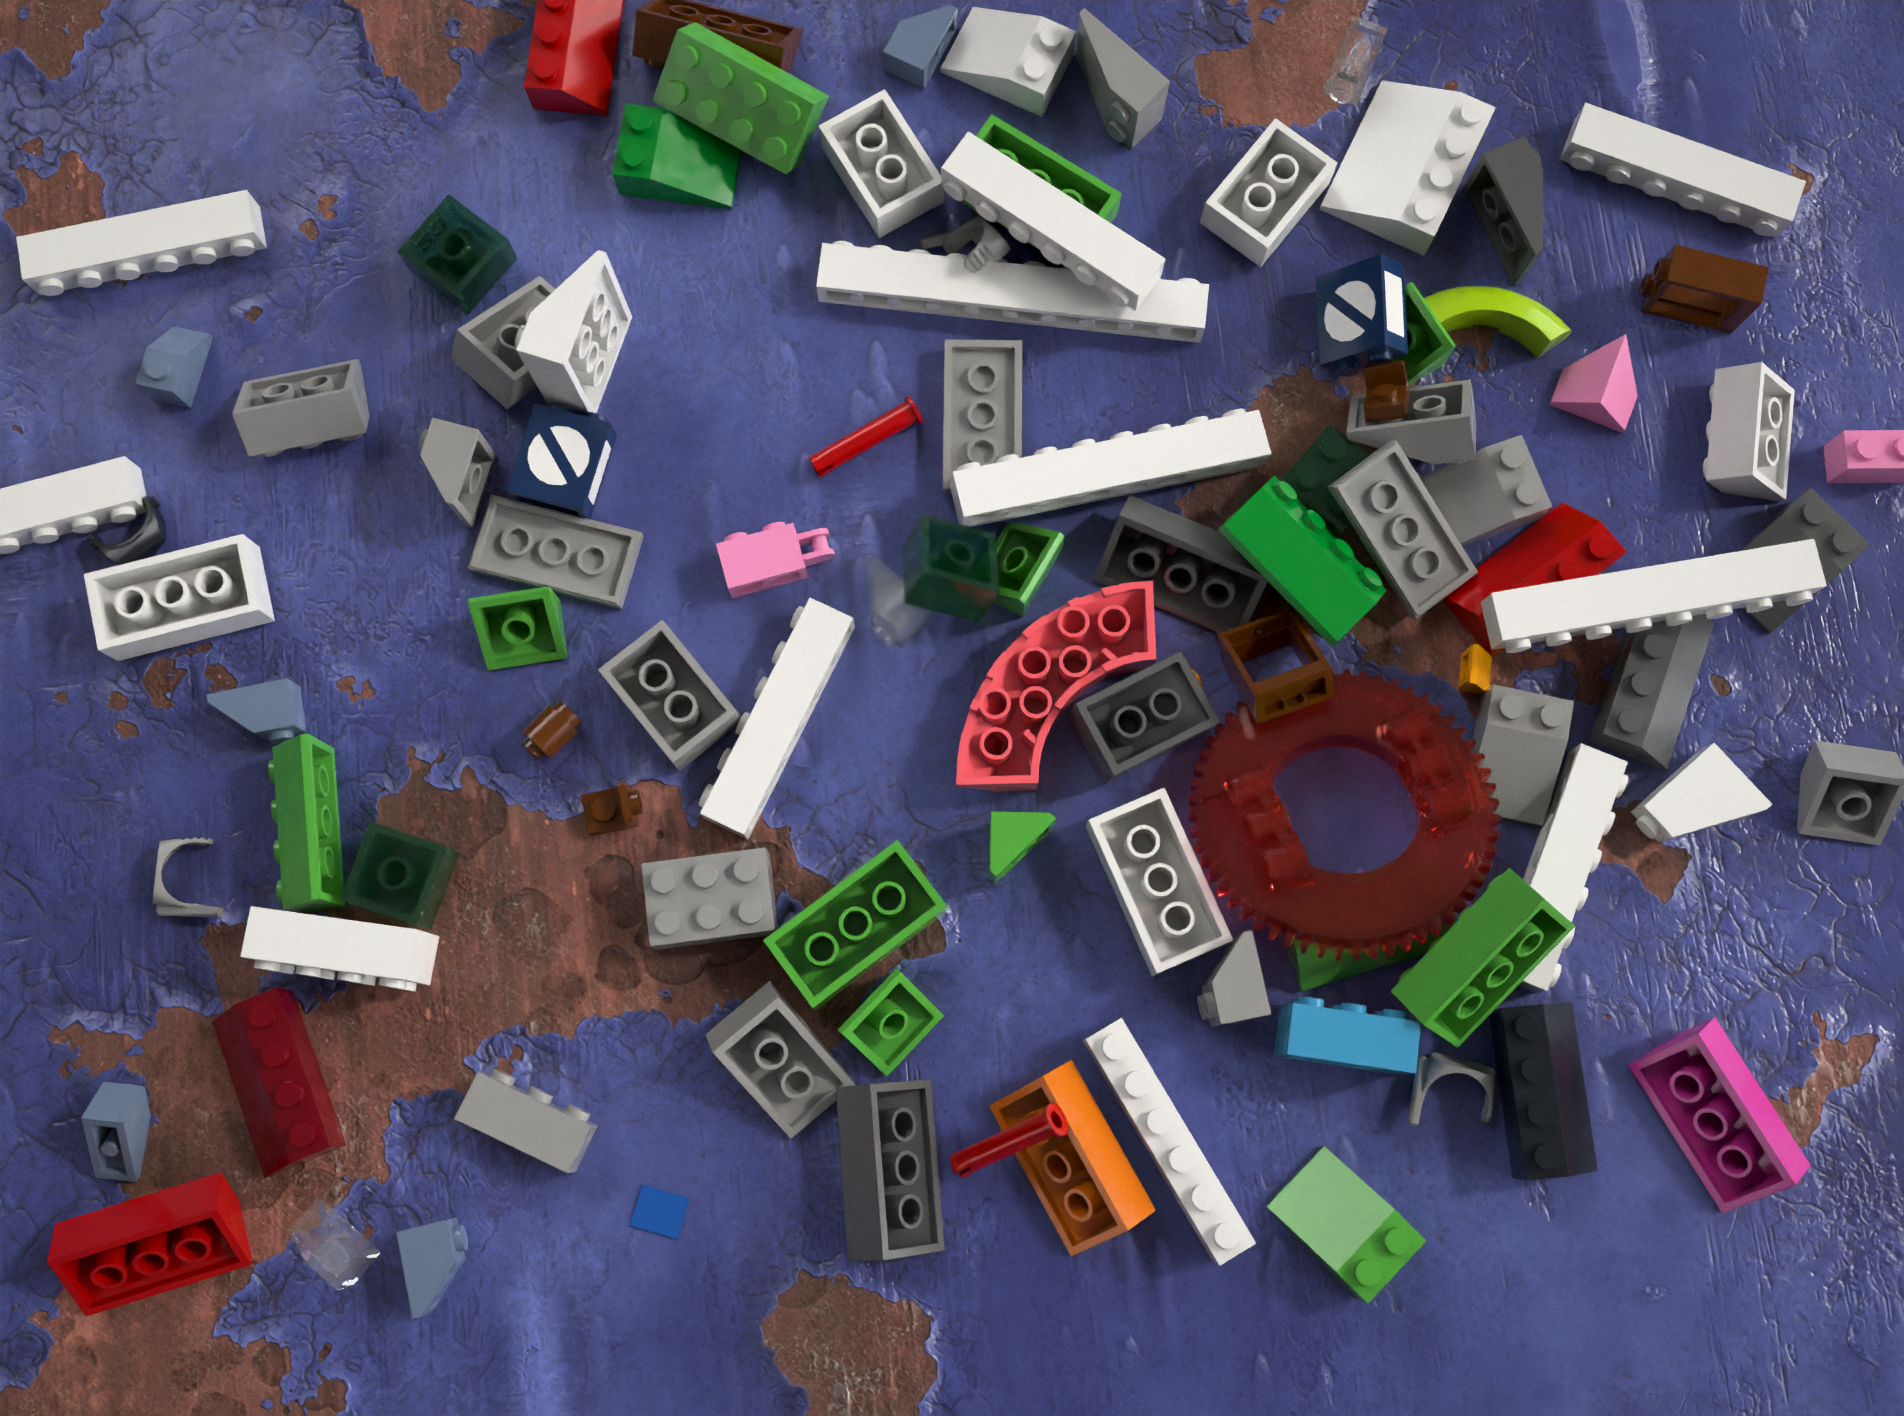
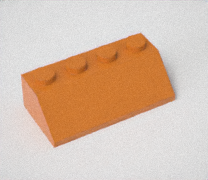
[989,1059,1156,1257]

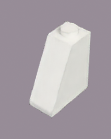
[1631,743,1772,842]

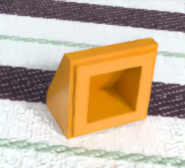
[1458,644,1492,694]

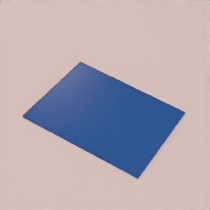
[630,1185,690,1240]

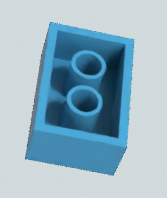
[1274,996,1421,1075]

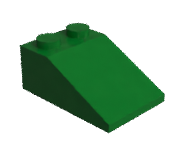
[612,103,742,210]

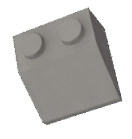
[419,417,497,528]
[1797,740,1904,846]
[1197,930,1271,1028]

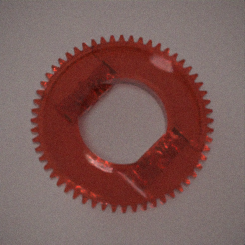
[1188,669,1500,961]

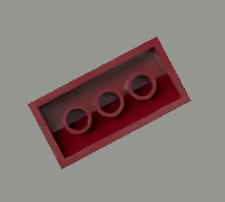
[212,987,346,1178]

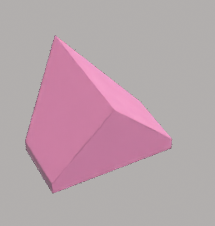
[1549,334,1638,433]

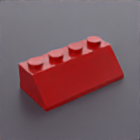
[524,0,625,116]
[1442,503,1627,658]
[47,1172,253,1316]

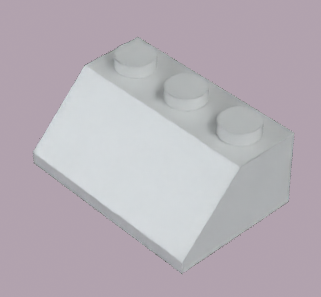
[1703,362,1795,501]

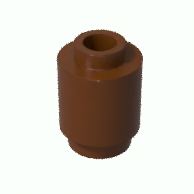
[521,700,582,760]

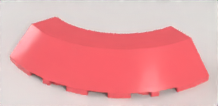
[956,580,1156,792]

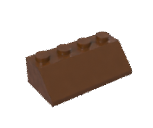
[632,0,803,74]

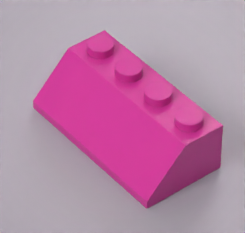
[1628,1017,1811,1213]

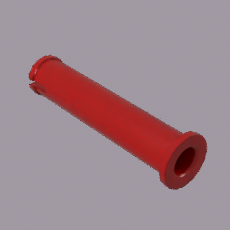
[808,396,923,479]
[950,1103,1068,1178]

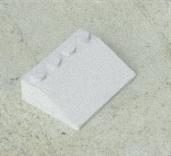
[1320,80,1496,256]
[515,250,632,416]

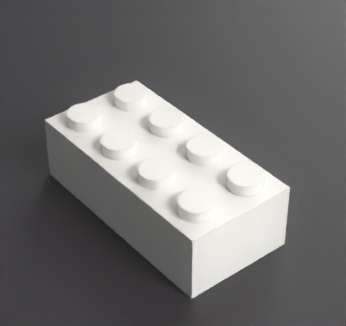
[84,534,275,661]
[1085,788,1233,977]
[240,906,439,991]

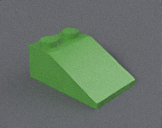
[1266,1146,1426,1304]

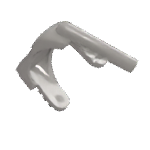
[919,216,1011,273]
[153,837,224,918]
[1407,1052,1496,1127]

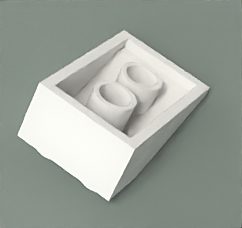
[940,7,1076,117]

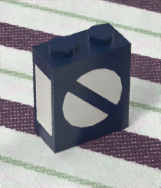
[1316,254,1408,377]
[506,402,617,519]

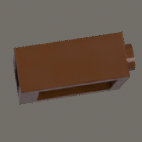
[1639,244,1769,334]
[1218,607,1335,724]

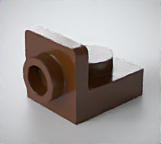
[1363,360,1410,423]
[581,781,643,836]

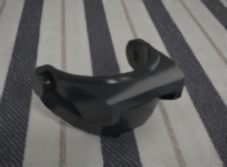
[88,495,166,565]

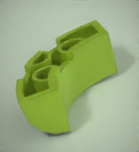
[1424,285,1572,358]

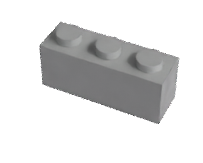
[454,1068,598,1173]

